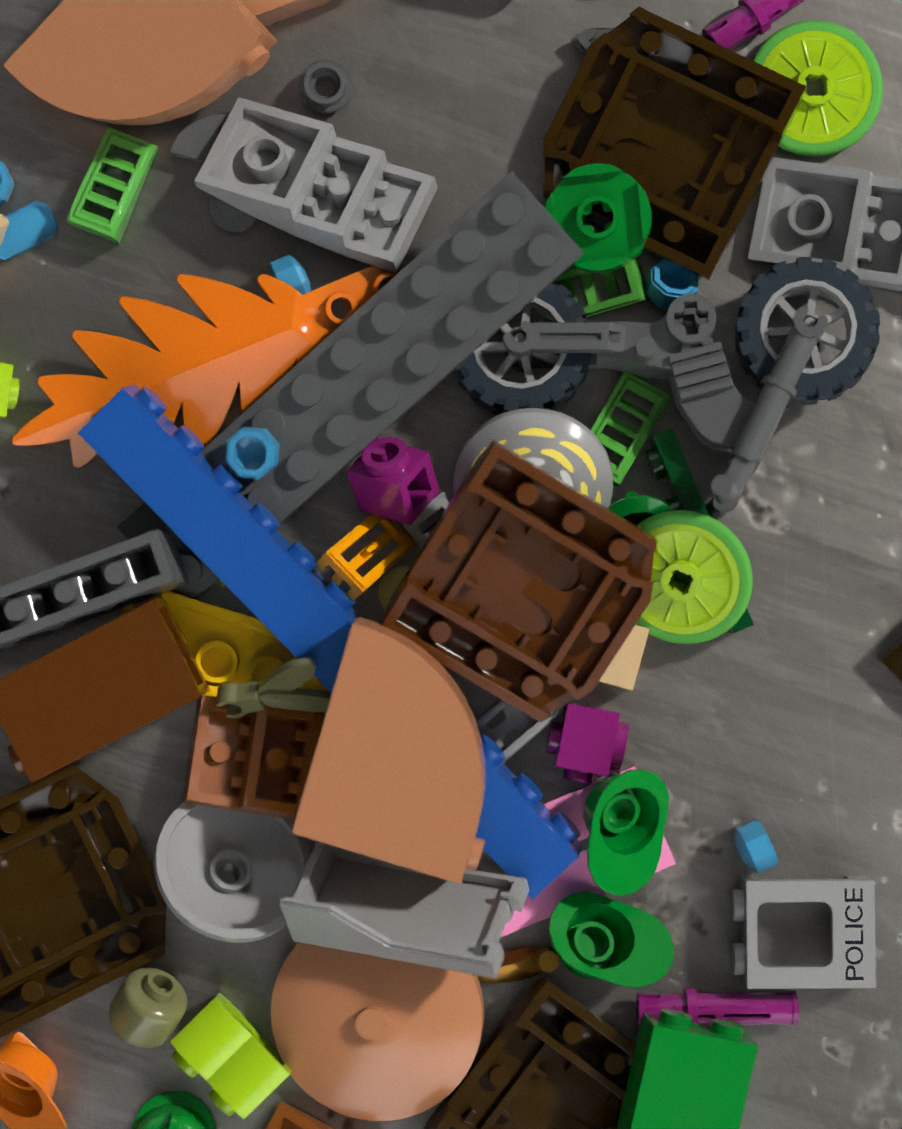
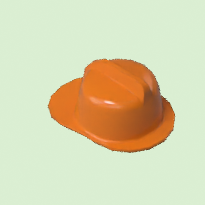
[0,1032,67,1129]

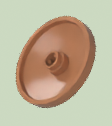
[270,942,484,1121]

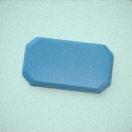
[0,200,58,261]

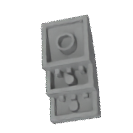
[194,97,438,274]
[747,157,902,292]

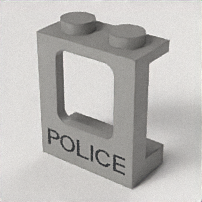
[731,876,876,989]

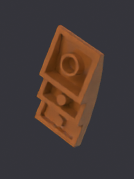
[182,695,327,820]

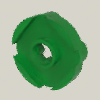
[545,163,652,273]

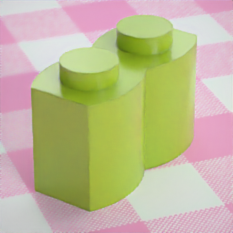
[170,993,292,1119]

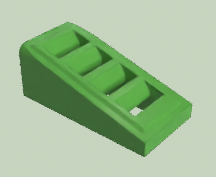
[66,127,158,244]
[541,256,650,323]
[591,372,671,488]

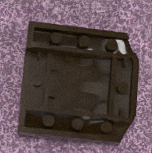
[544,7,806,281]
[0,763,166,1038]
[424,976,636,1129]

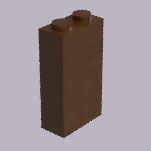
[0,596,210,783]

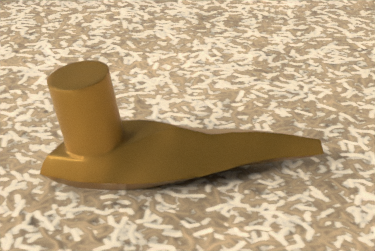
[477,946,559,983]

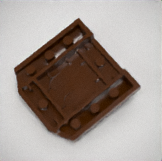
[379,439,657,722]

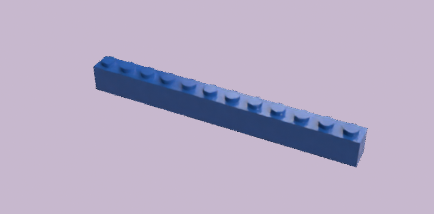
[78,384,582,900]

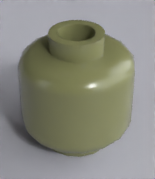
[109,968,187,1048]

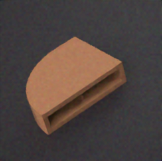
[3,0,278,126]
[292,617,486,884]

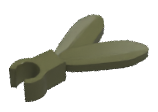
[216,658,332,718]

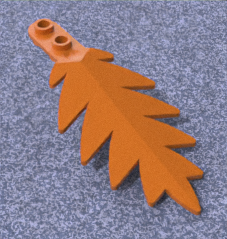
[11,265,403,468]

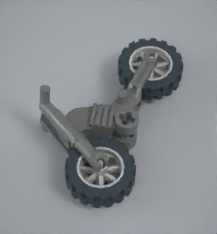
[455,257,880,520]

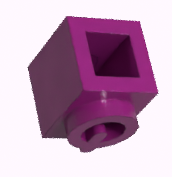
[347,437,440,525]
[546,703,629,784]

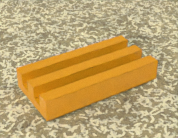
[316,514,416,601]

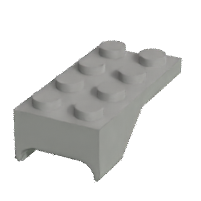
[280,841,529,978]

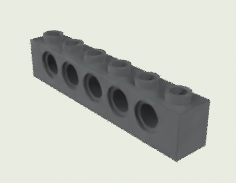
[0,529,189,653]

